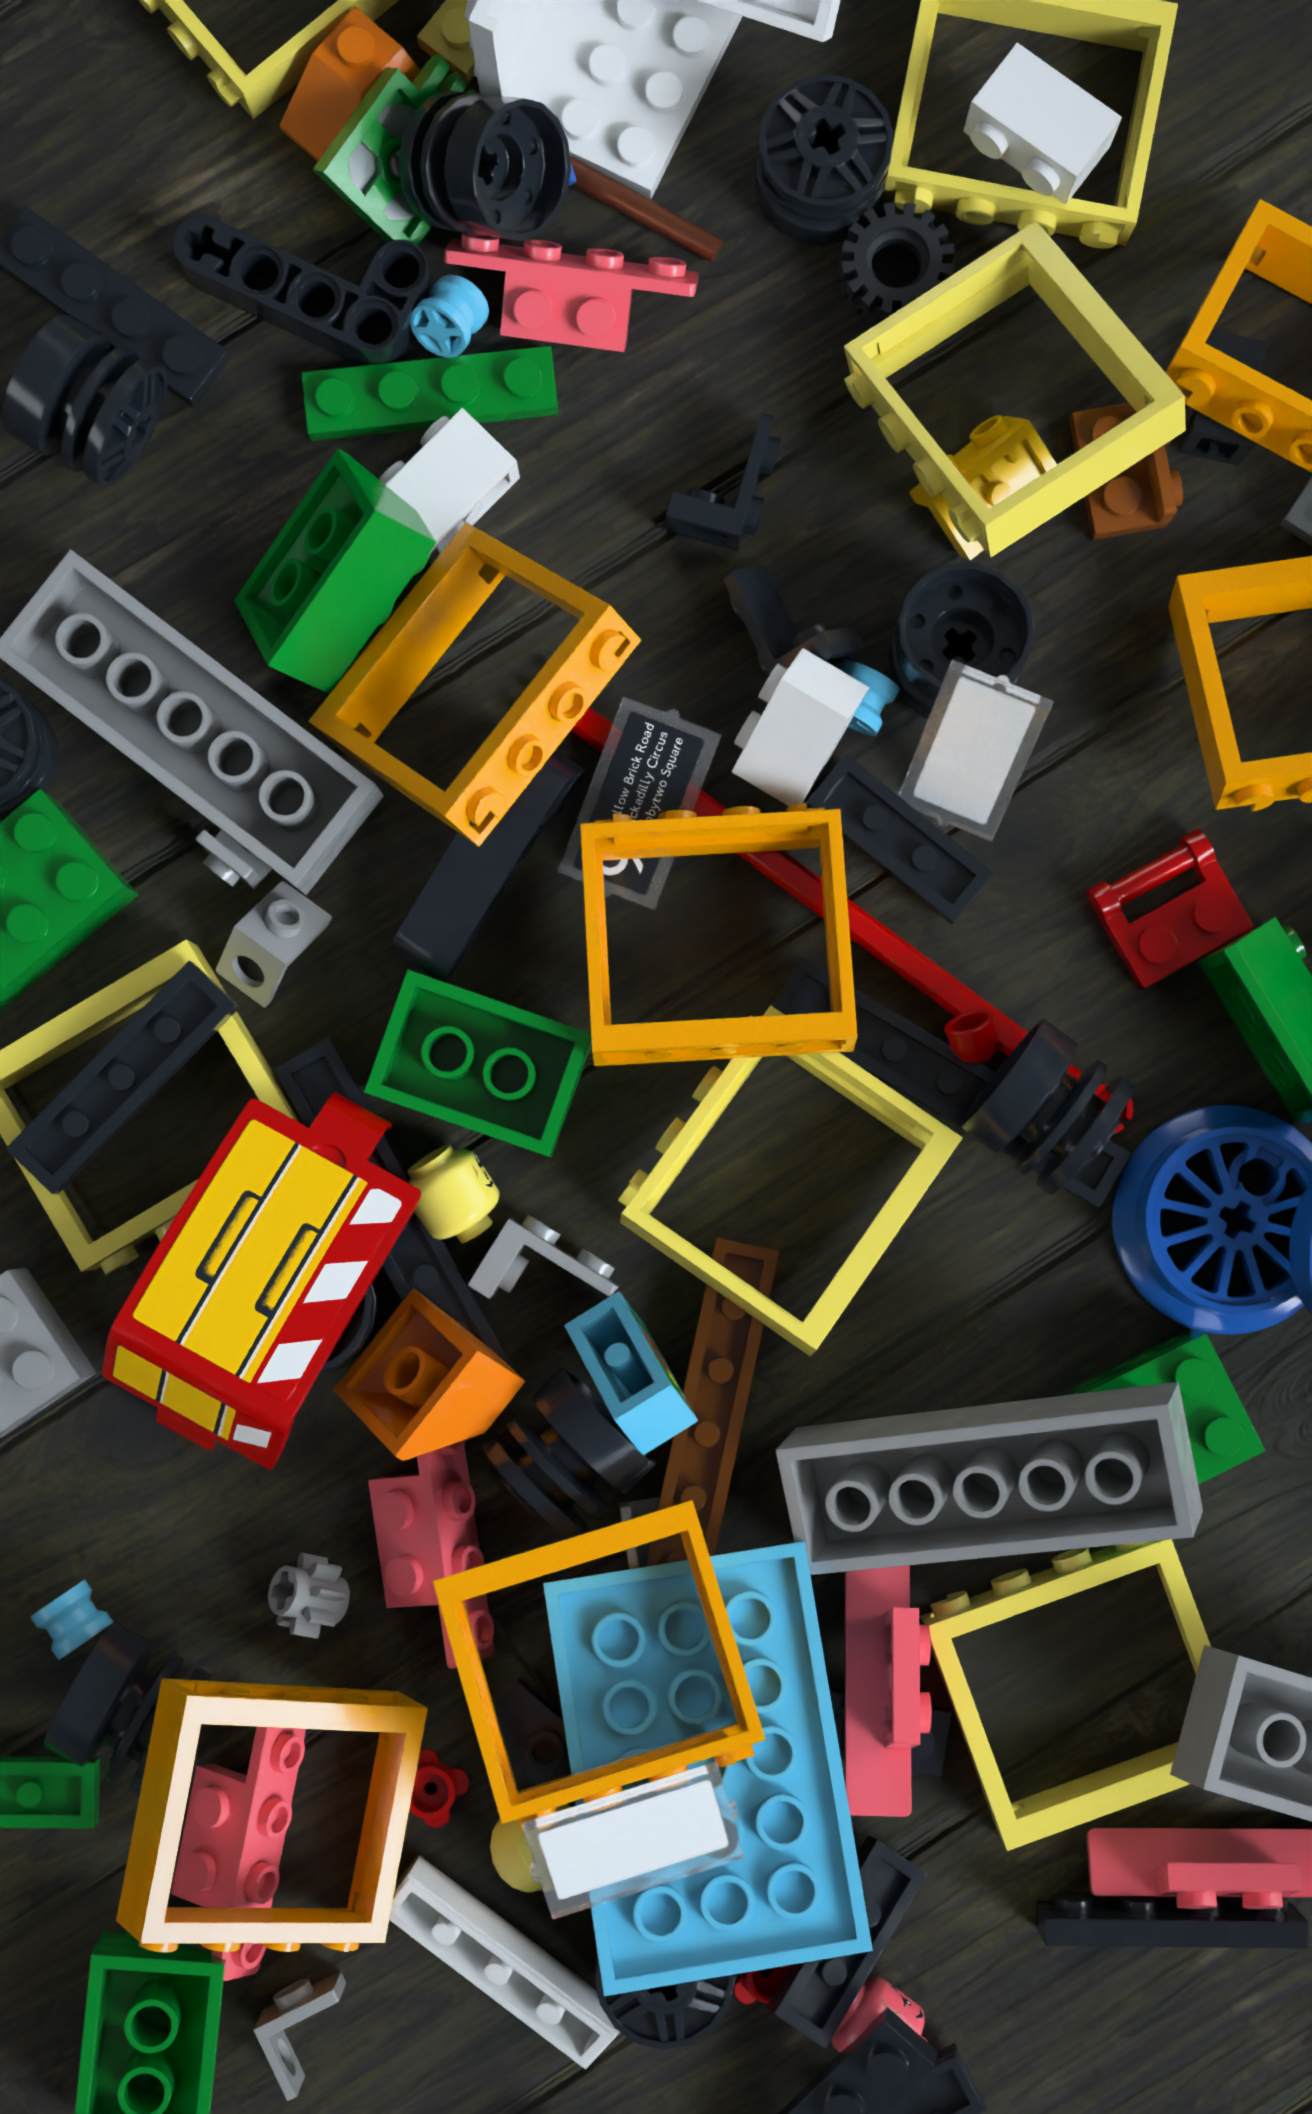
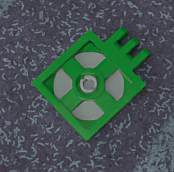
[312,54,476,246]

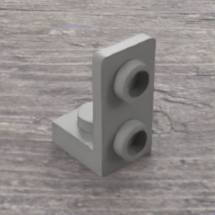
[468,1215,619,1299]

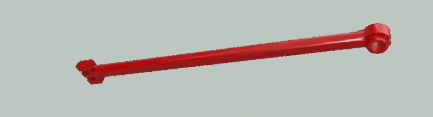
[571,706,1134,1134]

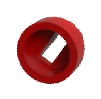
[944,1009,1000,1064]

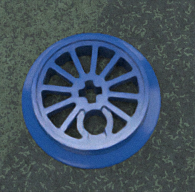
[1112,1105,1312,1335]

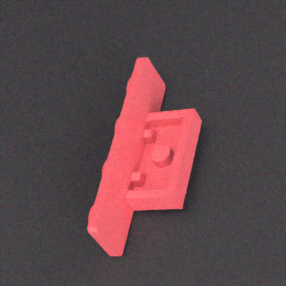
[444,232,699,352]
[368,1440,494,1669]
[844,1565,932,1817]
[171,1727,306,1981]
[1087,1828,1312,1909]

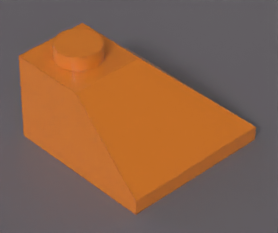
[279,6,421,162]
[333,1289,525,1461]

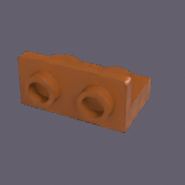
[1069,402,1183,541]

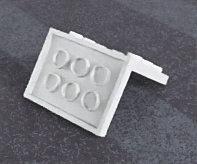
[464,0,742,200]

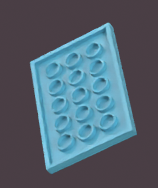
[543,1541,873,1996]

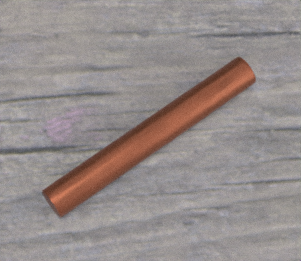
[570,156,723,263]

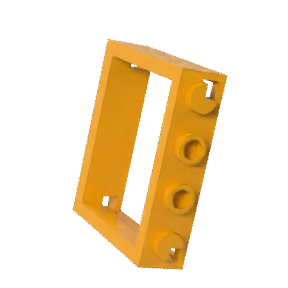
[1165,199,1312,473]
[308,522,641,847]
[1168,556,1312,812]
[580,803,857,1066]
[433,1500,766,1830]
[116,1678,428,1952]

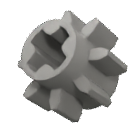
[268,1553,350,1639]

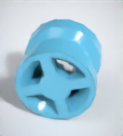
[410,274,489,358]
[840,660,900,736]
[30,1580,113,1660]

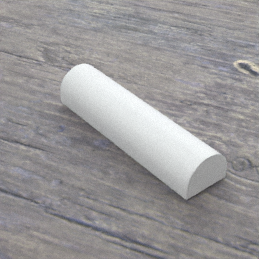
[389,1855,620,2070]

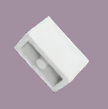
[963,43,1122,205]
[379,408,520,565]
[732,648,870,807]

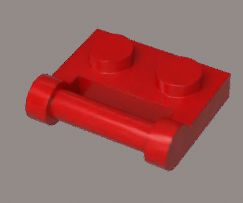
[1086,828,1254,990]

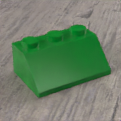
[234,448,437,694]
[1197,917,1312,1124]
[75,1931,226,2114]

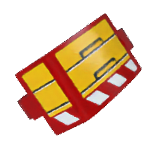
[102,1092,421,1470]

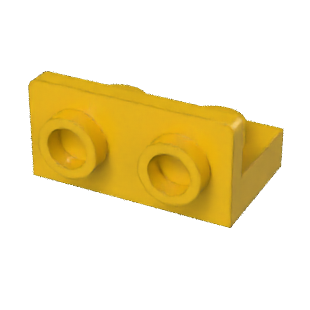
[909,415,1057,560]

